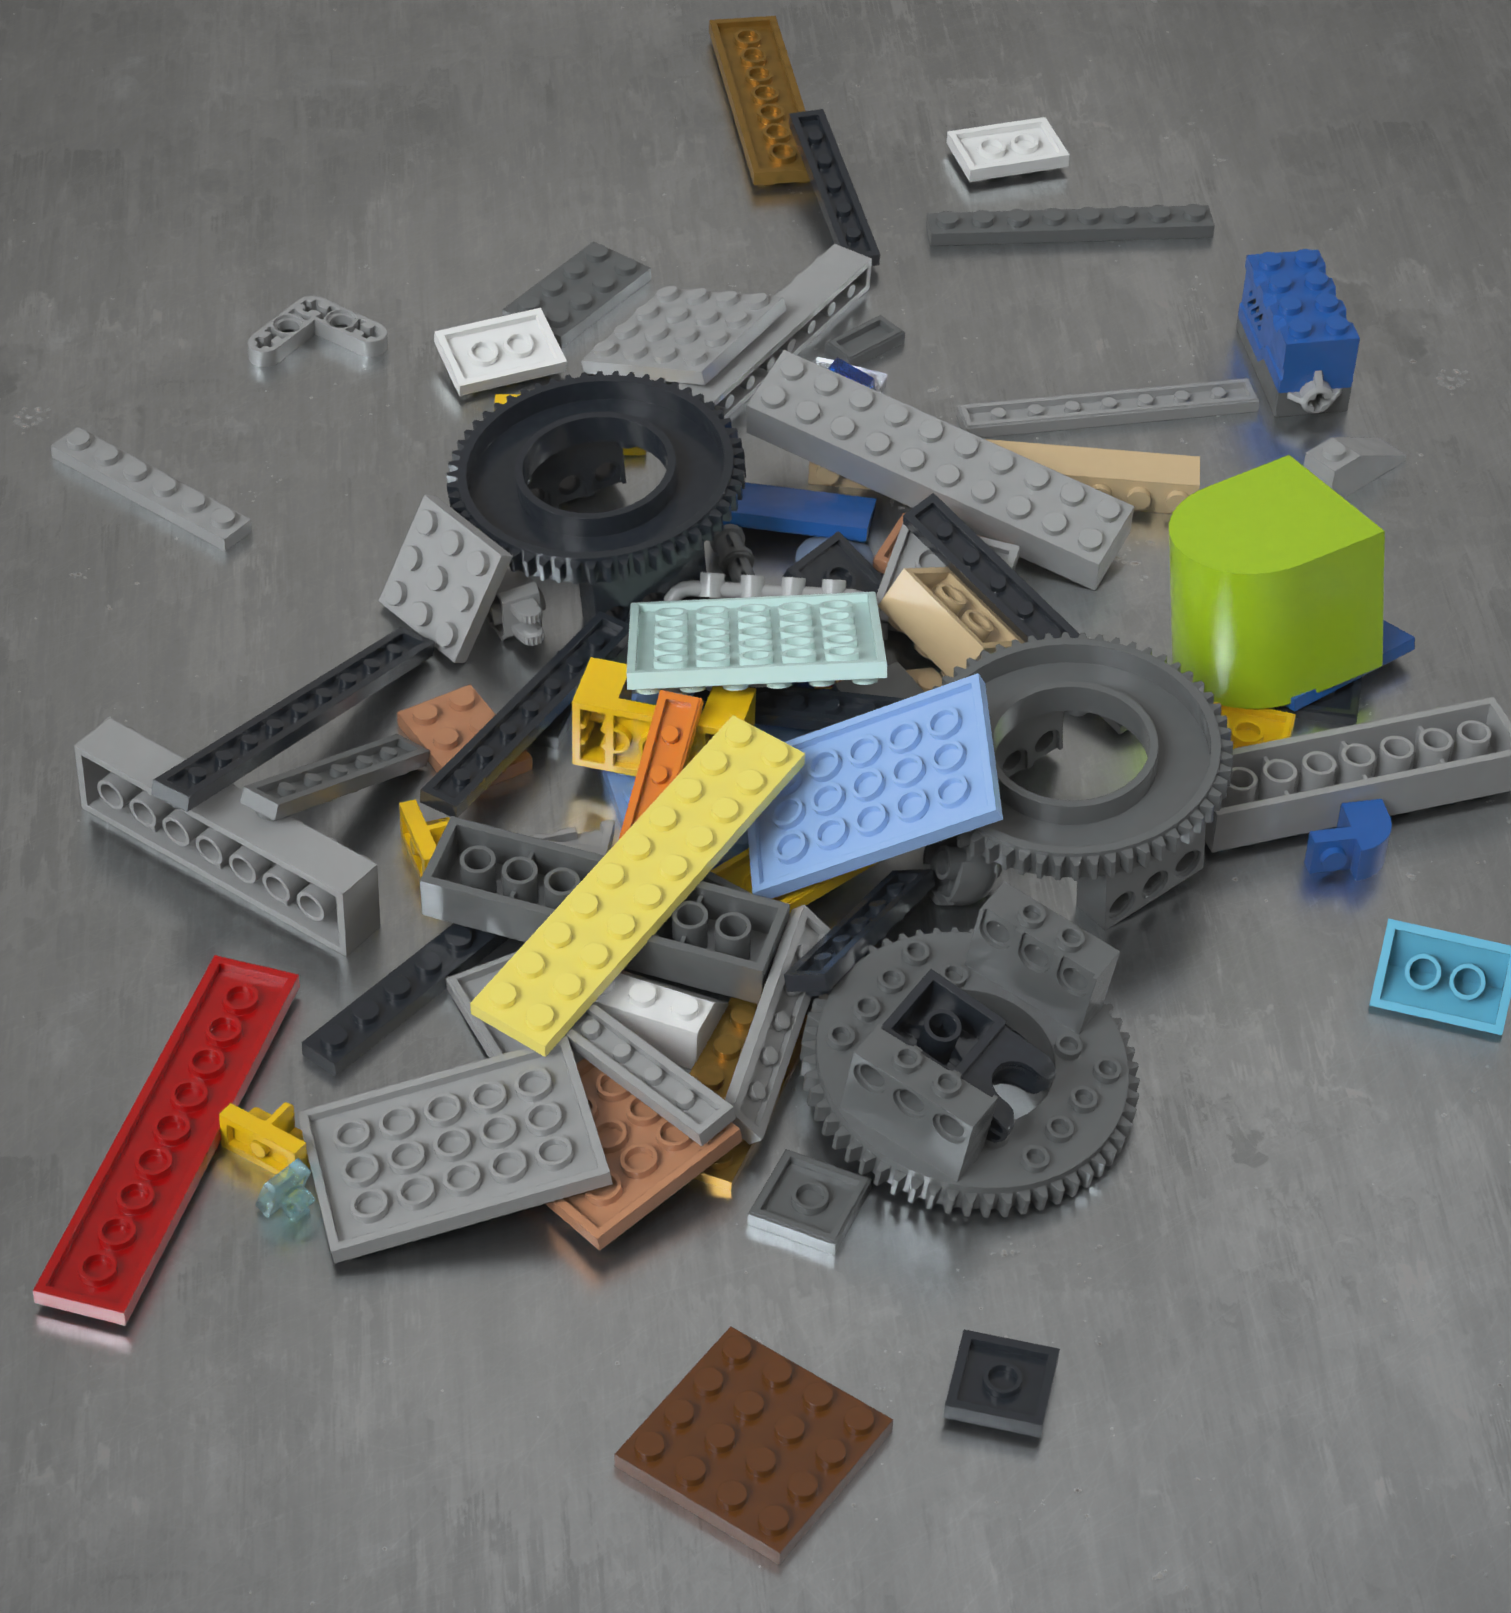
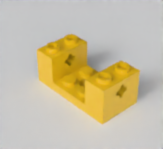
[572,657,756,777]

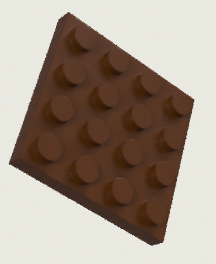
[614,1326,893,1565]

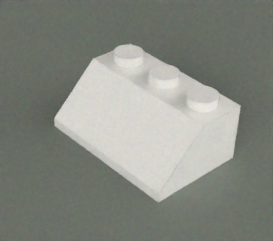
[594,970,729,1069]

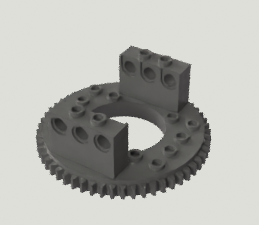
[932,632,1233,930]
[800,881,1140,1218]

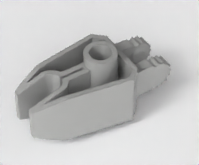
[486,566,546,646]

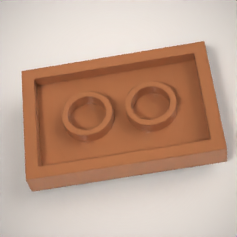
[397,684,532,787]

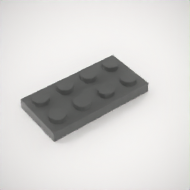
[503,241,651,349]

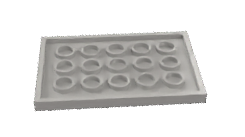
[297,1036,613,1263]

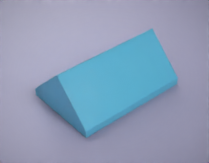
[1369,918,1511,1035]

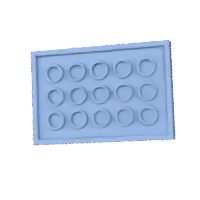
[747,673,1003,899]

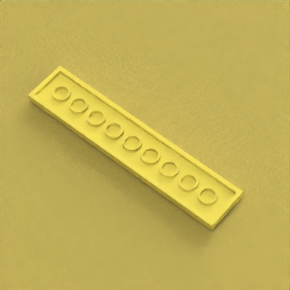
[470,715,805,1057]

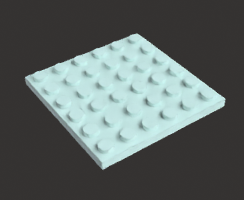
[626,592,887,695]

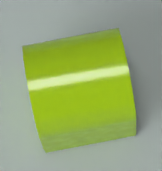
[1169,455,1385,709]

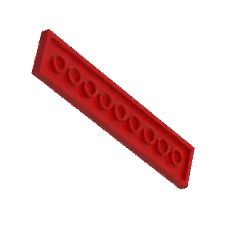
[33,955,300,1326]

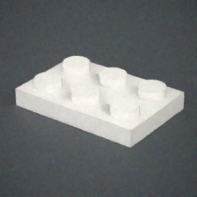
[946,117,1070,182]
[434,308,567,396]

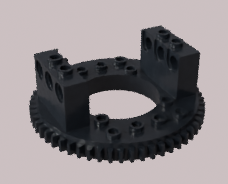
[446,371,746,624]

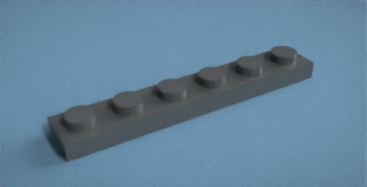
[240,734,430,821]

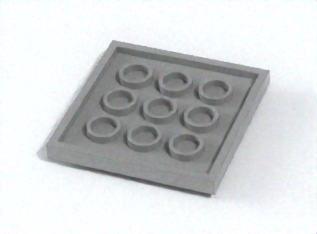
[581,286,787,385]

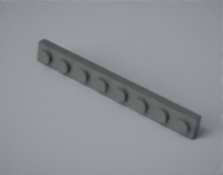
[926,204,1215,246]

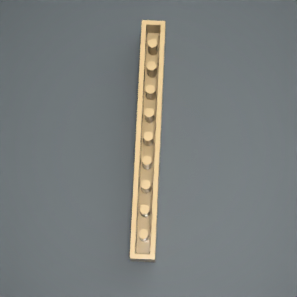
[808,439,1200,514]

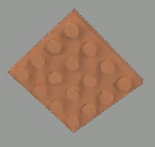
[545,1058,742,1251]

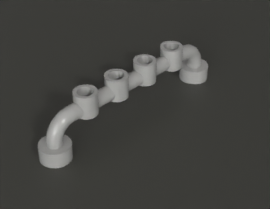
[663,572,889,640]

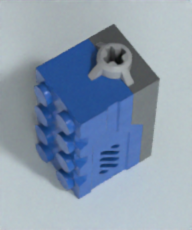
[1236,249,1360,417]

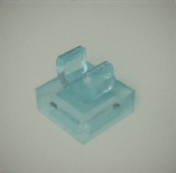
[255,1158,315,1224]

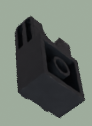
[882,969,1056,1143]

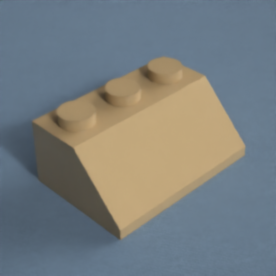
[878,567,1025,677]

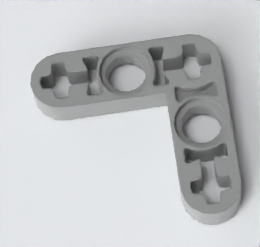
[247,296,388,367]

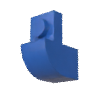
[1304,799,1392,881]

